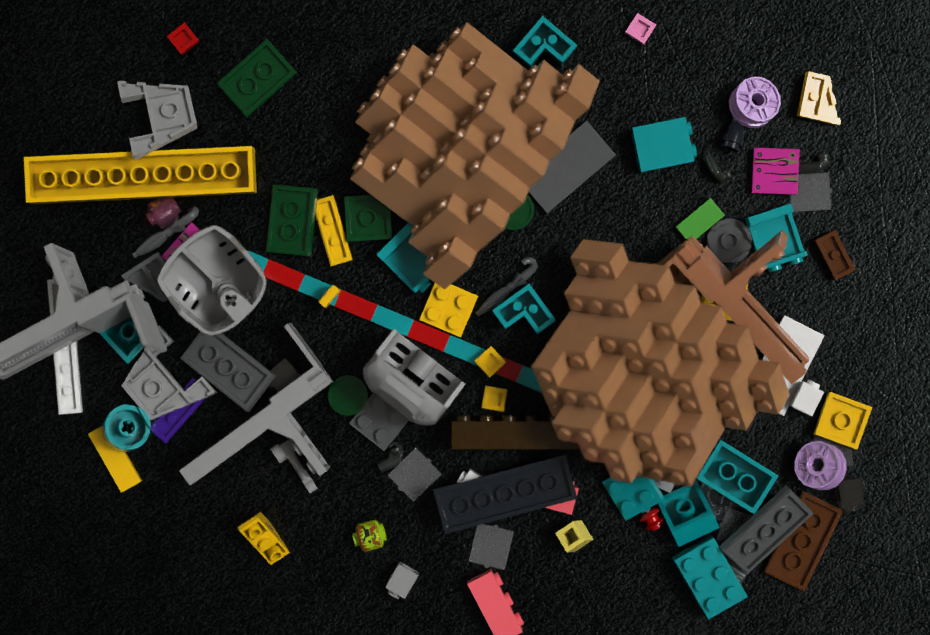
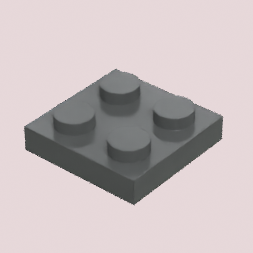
[349,394,408,451]

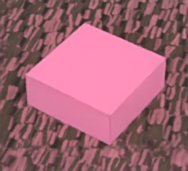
[625,13,656,45]

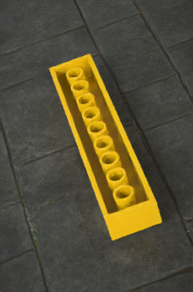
[24,146,257,204]

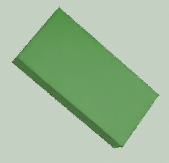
[675,198,725,240]

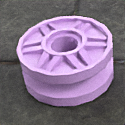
[729,77,781,128]
[795,441,847,490]

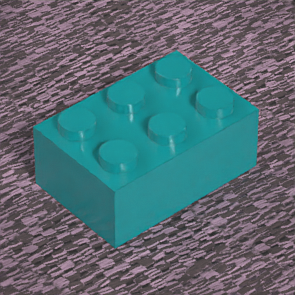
[696,439,778,514]
[672,535,748,620]

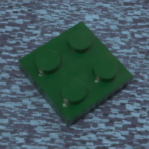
[344,195,392,242]

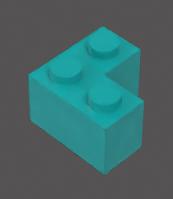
[512,16,577,69]
[492,284,556,334]

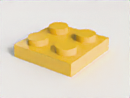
[419,283,478,337]
[813,392,872,450]

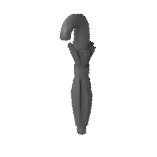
[132,206,199,258]
[475,257,538,317]

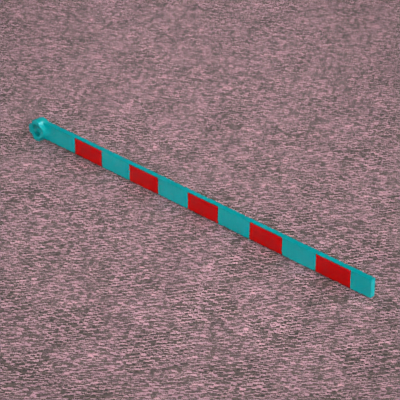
[244,251,542,393]

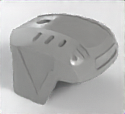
[158,225,266,335]
[363,329,465,426]

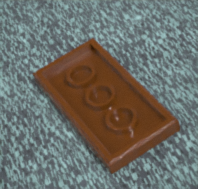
[763,491,843,591]

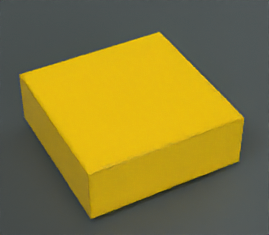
[319,285,341,308]
[475,346,506,378]
[481,386,507,412]

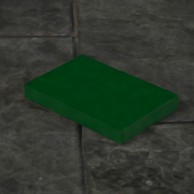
[217,39,297,118]
[266,185,318,257]

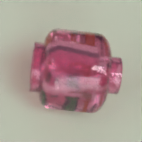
[145,197,181,229]

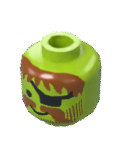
[352,520,387,552]

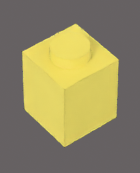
[555,520,593,553]

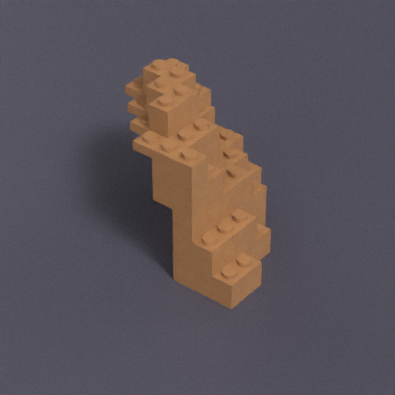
[350,22,600,290]
[532,240,790,487]

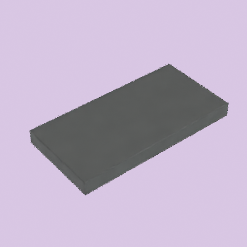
[528,121,616,213]
[180,331,276,412]
[719,485,814,574]

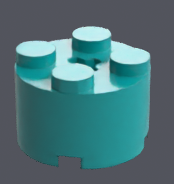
[102,405,151,452]

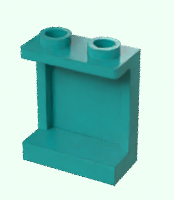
[630,117,697,174]
[745,204,808,272]
[377,223,431,293]

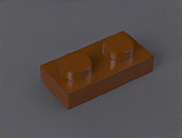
[814,230,856,280]

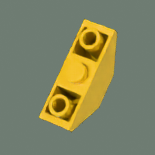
[238,512,290,565]

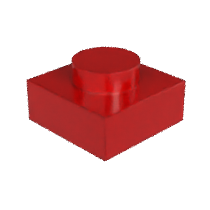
[167,22,200,55]

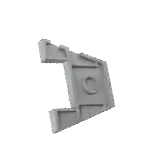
[117,81,197,160]
[122,326,217,420]

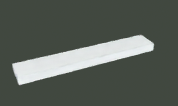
[47,279,83,414]

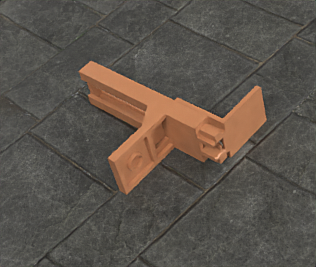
[656,230,809,384]

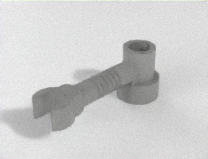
[270,438,318,493]

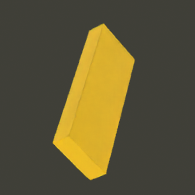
[316,195,353,266]
[88,426,142,493]

